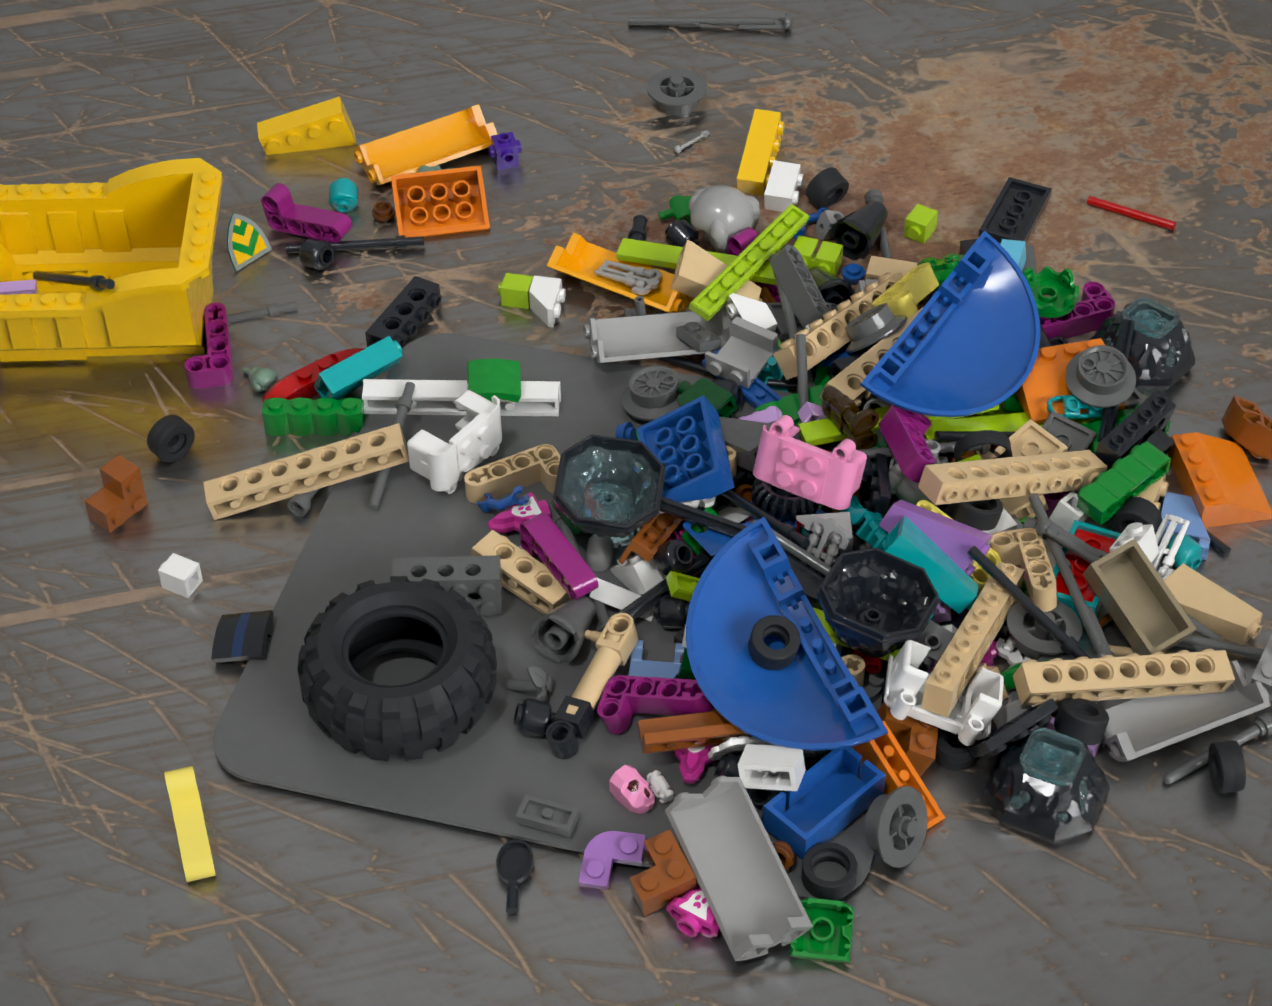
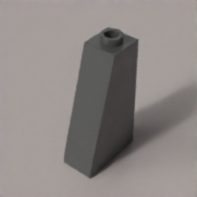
[719,416,772,472]

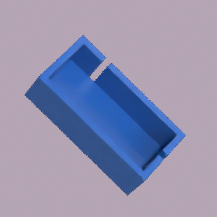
[763,747,886,859]

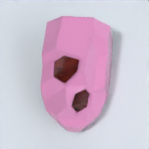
[609,765,655,814]

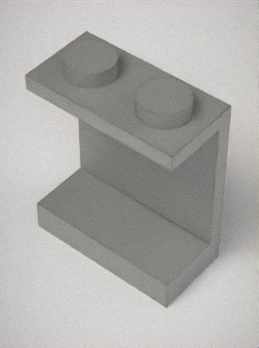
[705,316,778,388]

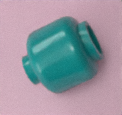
[329,178,358,213]
[1163,534,1202,570]

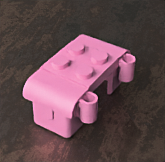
[753,415,867,510]

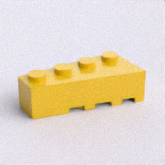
[257,96,357,155]
[737,109,785,196]

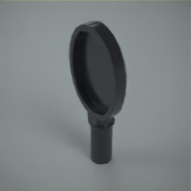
[496,839,534,914]

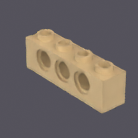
[471,530,572,614]

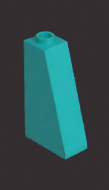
[314,336,403,400]
[884,515,978,614]

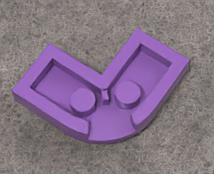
[579,831,646,890]

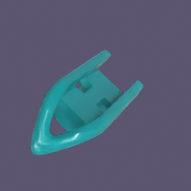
[1046,395,1104,419]

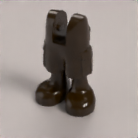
[822,385,879,450]

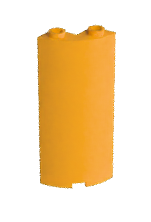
[354,104,497,185]
[547,233,695,313]

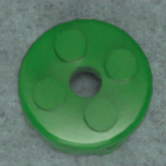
[1023,266,1079,318]

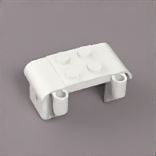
[407,390,502,494]
[884,640,1004,746]

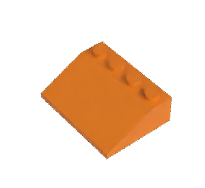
[391,165,490,237]
[1015,338,1126,424]
[1168,432,1272,528]

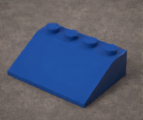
[637,395,734,503]

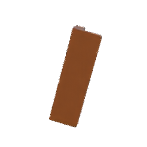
[618,513,684,564]
[638,711,753,754]

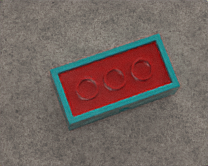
[1053,520,1121,626]

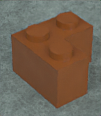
[85,454,148,532]
[877,702,938,777]
[630,829,697,917]

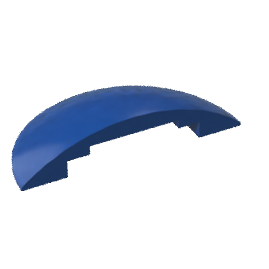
[860,231,1040,417]
[686,517,888,751]

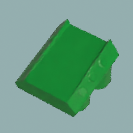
[790,898,854,963]

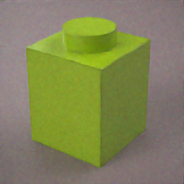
[904,204,938,244]
[497,273,533,309]

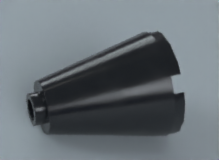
[830,201,888,260]
[809,267,855,305]

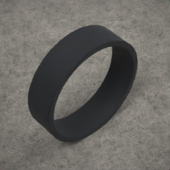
[954,430,1013,462]

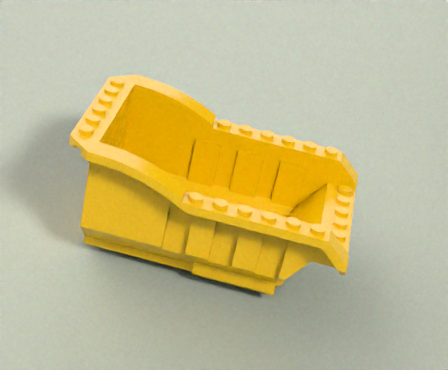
[0,158,223,362]

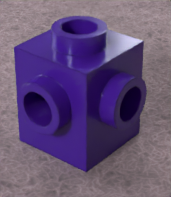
[488,132,522,170]

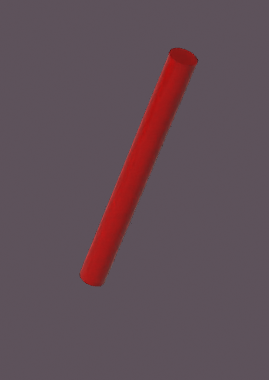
[1087,196,1177,231]

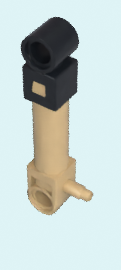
[546,613,639,759]

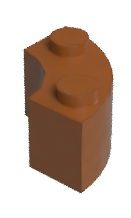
[1221,395,1272,460]

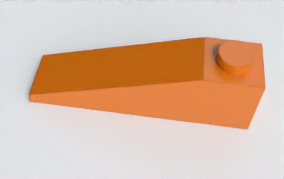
[851,721,945,829]

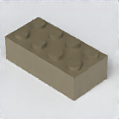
[1083,538,1196,656]

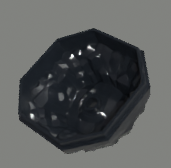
[817,548,940,658]

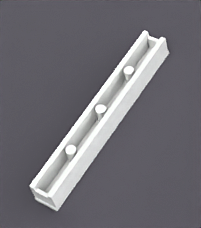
[362,379,561,417]

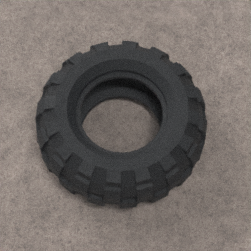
[297,576,497,762]

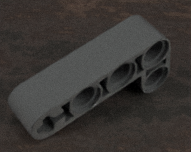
[770,244,838,329]

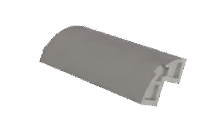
[583,306,732,363]
[1100,660,1271,762]
[665,776,813,961]

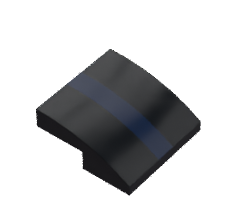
[211,610,274,663]

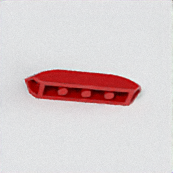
[262,348,363,403]

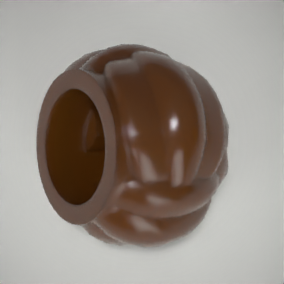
[772,841,795,871]

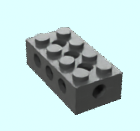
[392,555,503,616]

